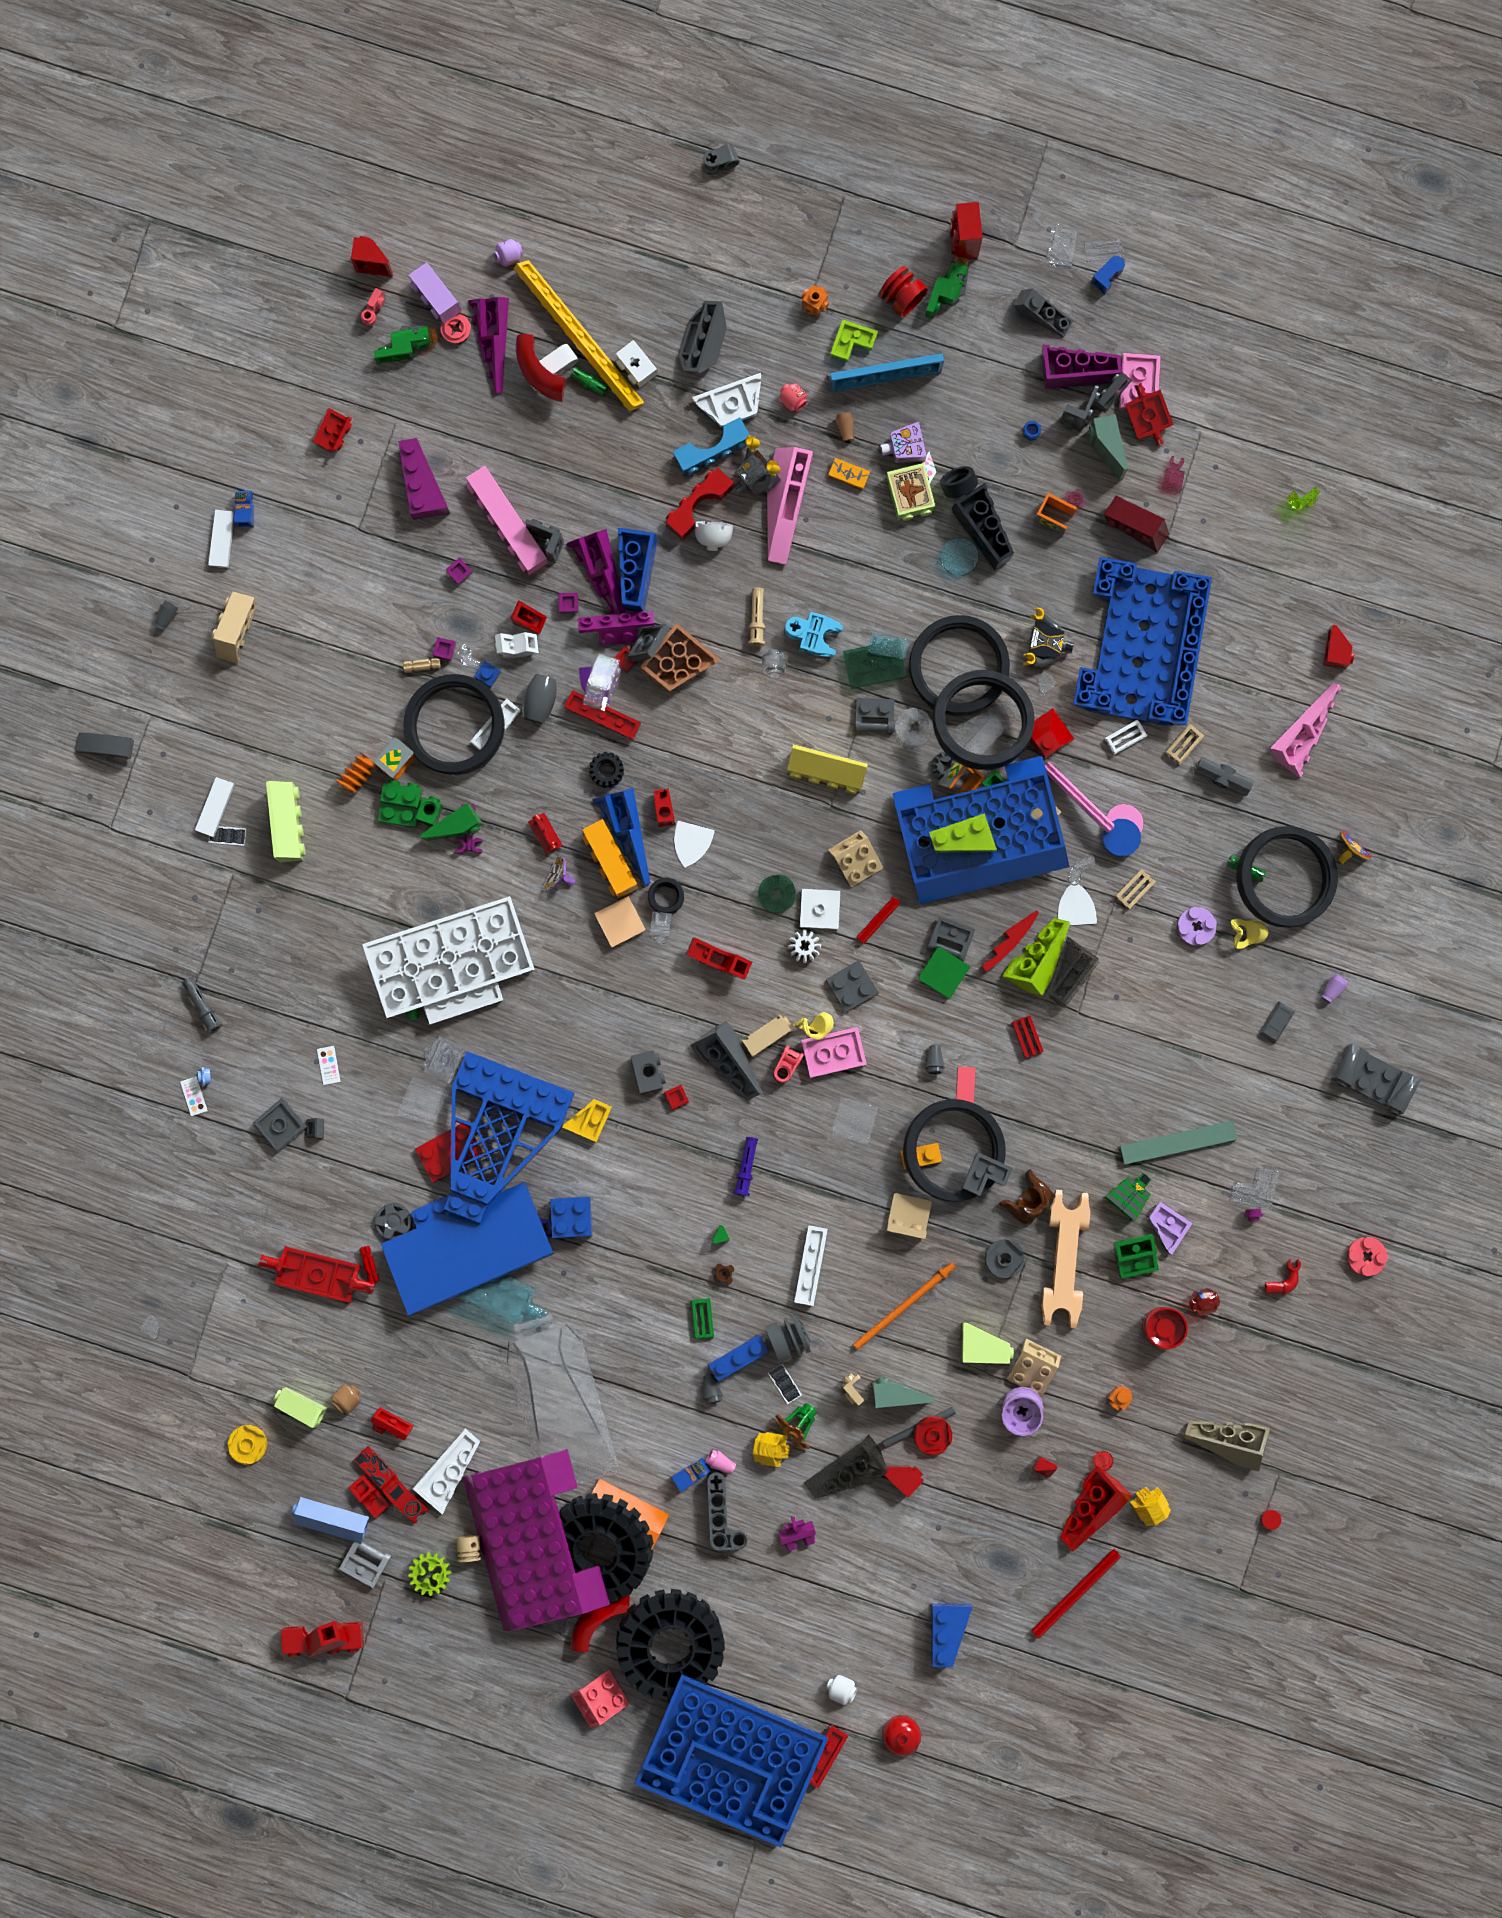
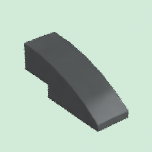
[76,733,134,759]

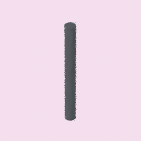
[882,1407,956,1448]

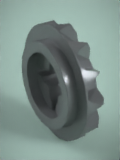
[931,752,955,780]

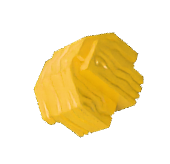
[753,1432,790,1467]
[1130,1487,1171,1526]

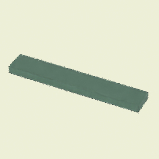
[1119,1121,1237,1165]

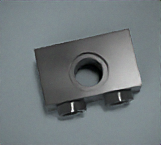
[631,1050,666,1094]

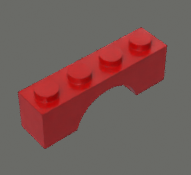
[666,467,734,541]
[281,1621,364,1657]

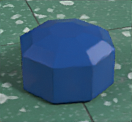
[1022,421,1041,441]

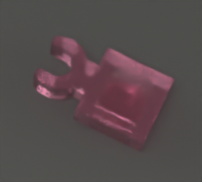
[1162,456,1185,491]

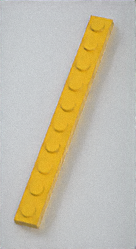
[513,260,644,411]

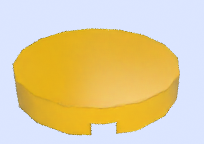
[227,1425,268,1465]

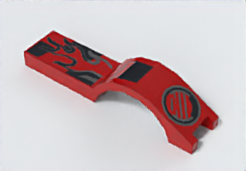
[354,1446,429,1523]

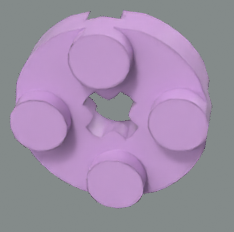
[1177,907,1217,946]

